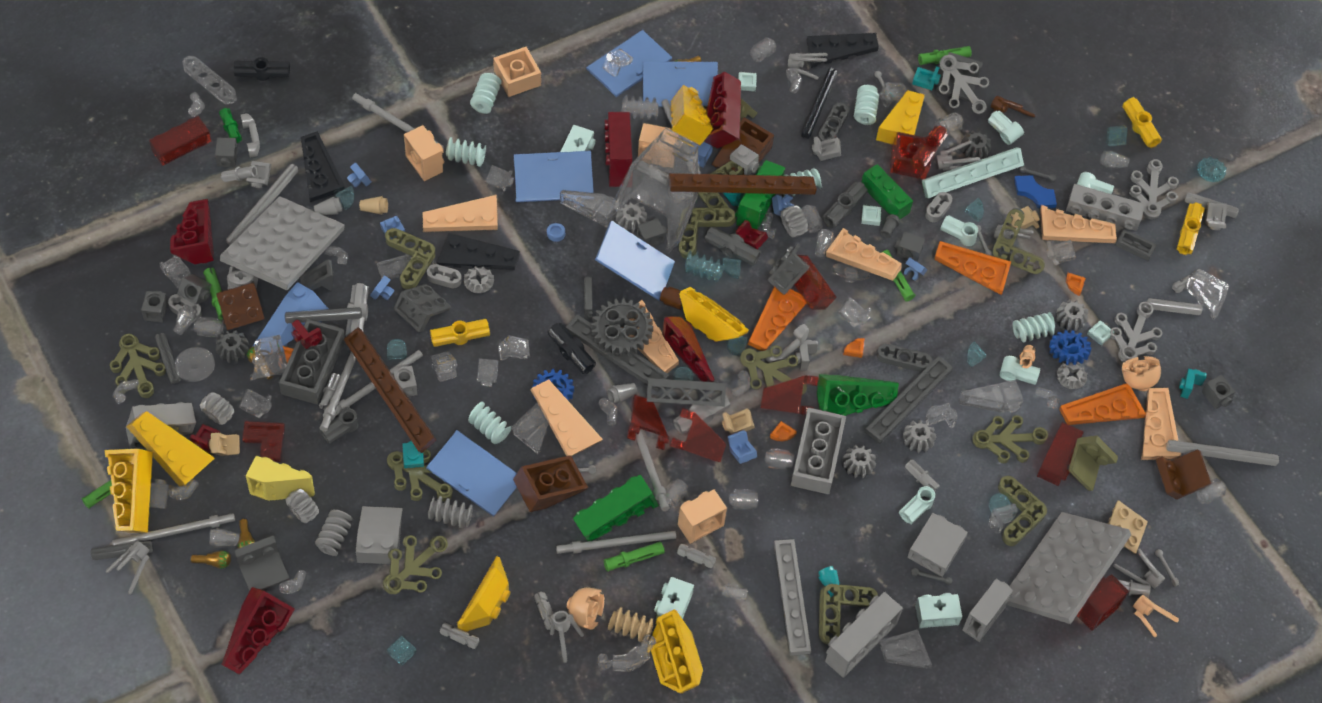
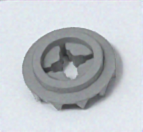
[464,266,494,293]
[1057,362,1088,389]

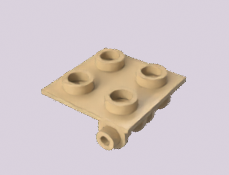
[1107,500,1148,554]

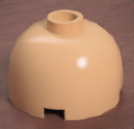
[1122,356,1161,391]
[567,587,604,630]

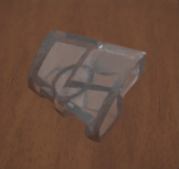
[1186,268,1229,319]
[250,335,287,380]

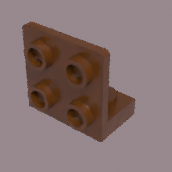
[216,282,265,330]
[1156,449,1211,500]

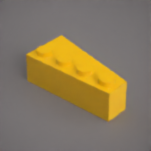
[671,85,713,145]
[104,449,153,533]

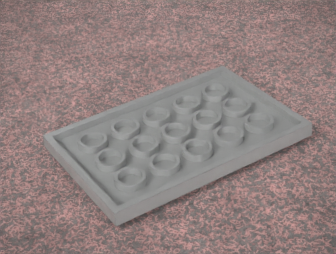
[220,196,345,290]
[1007,512,1131,624]

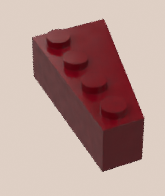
[704,72,741,149]
[604,112,632,187]

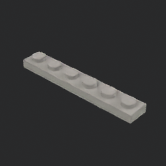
[774,539,811,656]

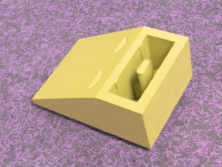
[246,456,315,501]

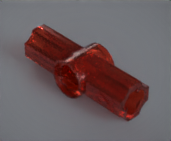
[910,125,948,171]

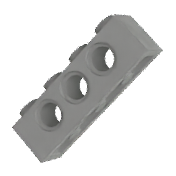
[1066,184,1145,231]

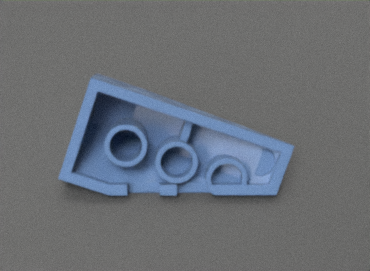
[252,282,328,357]

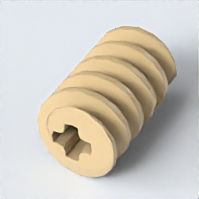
[608,607,653,644]

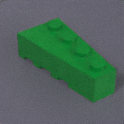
[735,160,786,230]
[573,475,659,542]

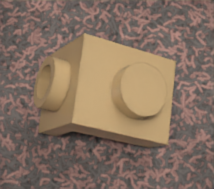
[1011,206,1040,229]
[722,408,755,434]
[209,433,240,456]

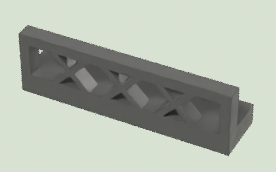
[647,378,726,407]

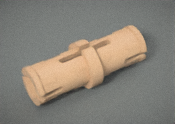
[1020,345,1036,368]

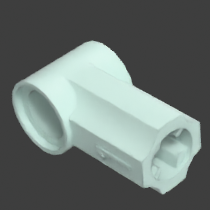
[988,111,1024,145]
[1077,172,1114,194]
[941,215,978,246]
[1000,356,1040,385]
[899,486,935,524]

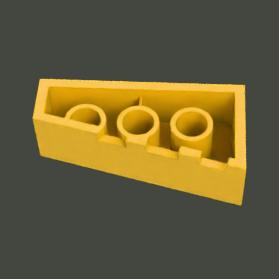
[126,411,215,487]

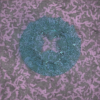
[1197,156,1227,182]

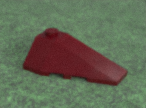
[170,199,214,264]
[663,317,715,382]
[221,587,295,674]

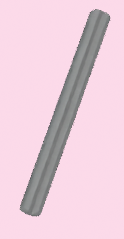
[226,164,298,245]
[1166,440,1279,466]

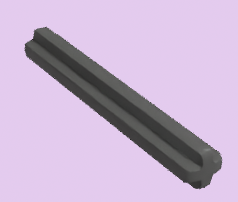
[285,307,362,323]

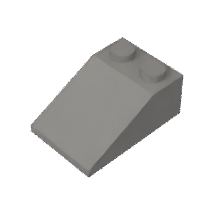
[356,506,403,564]

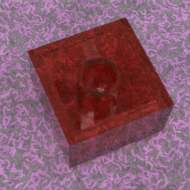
[890,132,932,179]
[1077,574,1129,631]

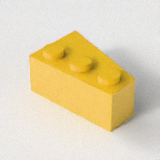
[876,90,925,149]

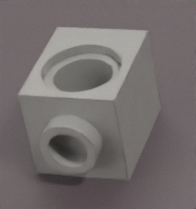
[393,366,417,397]

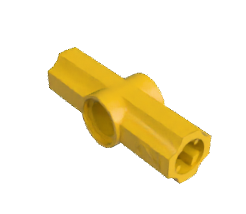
[1122,97,1162,148]
[1176,202,1205,255]
[430,319,490,347]

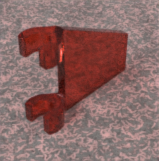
[761,375,818,416]
[627,395,669,450]
[670,408,726,462]

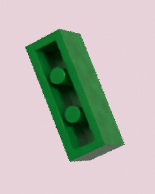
[861,164,913,219]

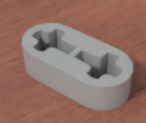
[925,192,952,222]
[427,264,462,288]
[168,294,202,322]

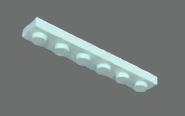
[922,147,1024,198]

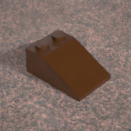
[513,455,588,512]

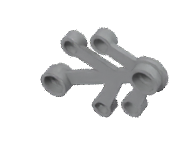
[939,55,989,114]
[1129,159,1179,219]
[1110,302,1162,362]

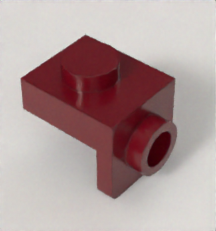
[736,220,768,250]
[291,320,322,349]
[190,424,220,454]

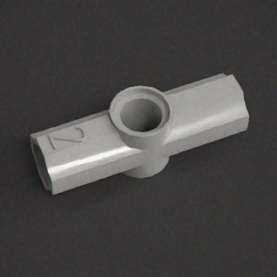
[346,283,369,337]
[673,392,730,435]

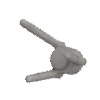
[788,53,828,80]
[936,141,980,171]
[994,224,1034,262]
[106,541,150,595]
[1113,549,1165,589]
[550,611,584,663]

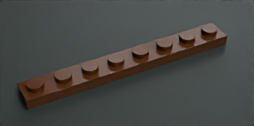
[668,173,817,195]
[343,327,437,453]

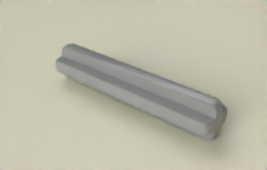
[1185,192,1239,218]
[1147,298,1203,315]

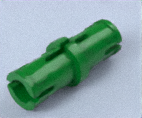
[219,108,242,143]

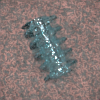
[685,250,726,283]

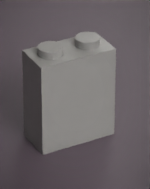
[907,513,968,577]
[963,579,1013,642]

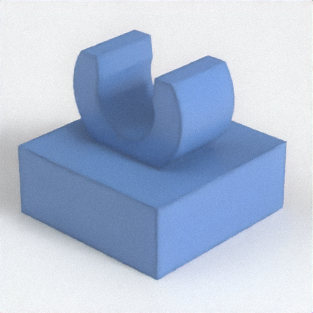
[347,162,372,187]
[772,195,794,216]
[380,216,405,239]
[904,257,928,281]
[370,275,394,300]

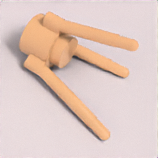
[1133,595,1179,637]

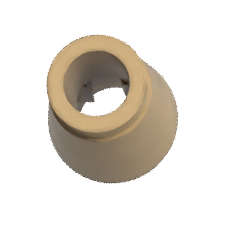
[360,196,388,215]

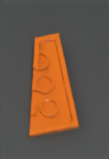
[934,241,1011,295]
[747,286,810,351]
[1059,383,1146,425]

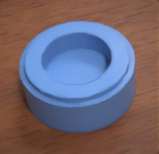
[547,223,565,242]

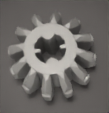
[616,201,647,234]
[780,205,808,237]
[1056,299,1088,331]
[200,392,234,425]
[903,419,936,453]
[843,445,876,478]
[286,489,319,523]

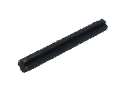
[801,68,837,139]

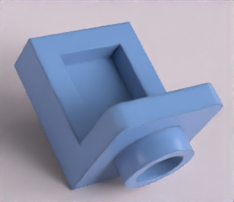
[728,430,757,464]

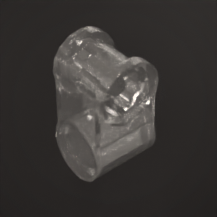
[159,255,191,289]

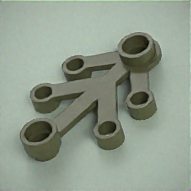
[110,334,166,398]
[740,345,807,400]
[972,415,1048,464]
[387,450,453,502]
[383,535,448,594]

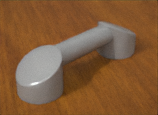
[240,113,260,158]
[765,324,809,363]

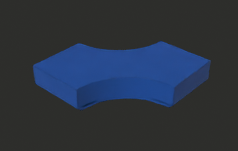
[1014,175,1057,209]

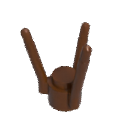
[991,96,1035,118]

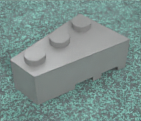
[126,402,196,448]

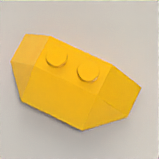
[679,287,749,342]
[457,556,510,632]
[650,609,703,694]

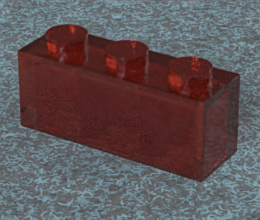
[149,116,211,166]
[794,255,837,310]
[1037,422,1084,486]

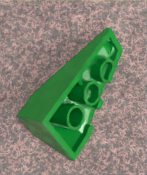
[817,374,899,416]

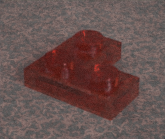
[242,421,285,462]

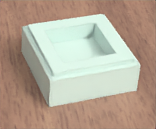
[738,72,757,91]
[861,205,881,226]
[1087,320,1114,346]

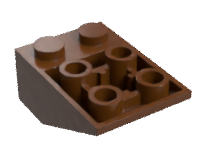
[712,117,774,175]

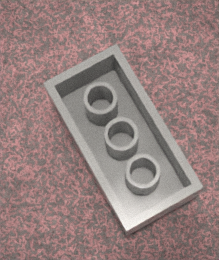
[791,408,846,494]
[825,592,903,678]

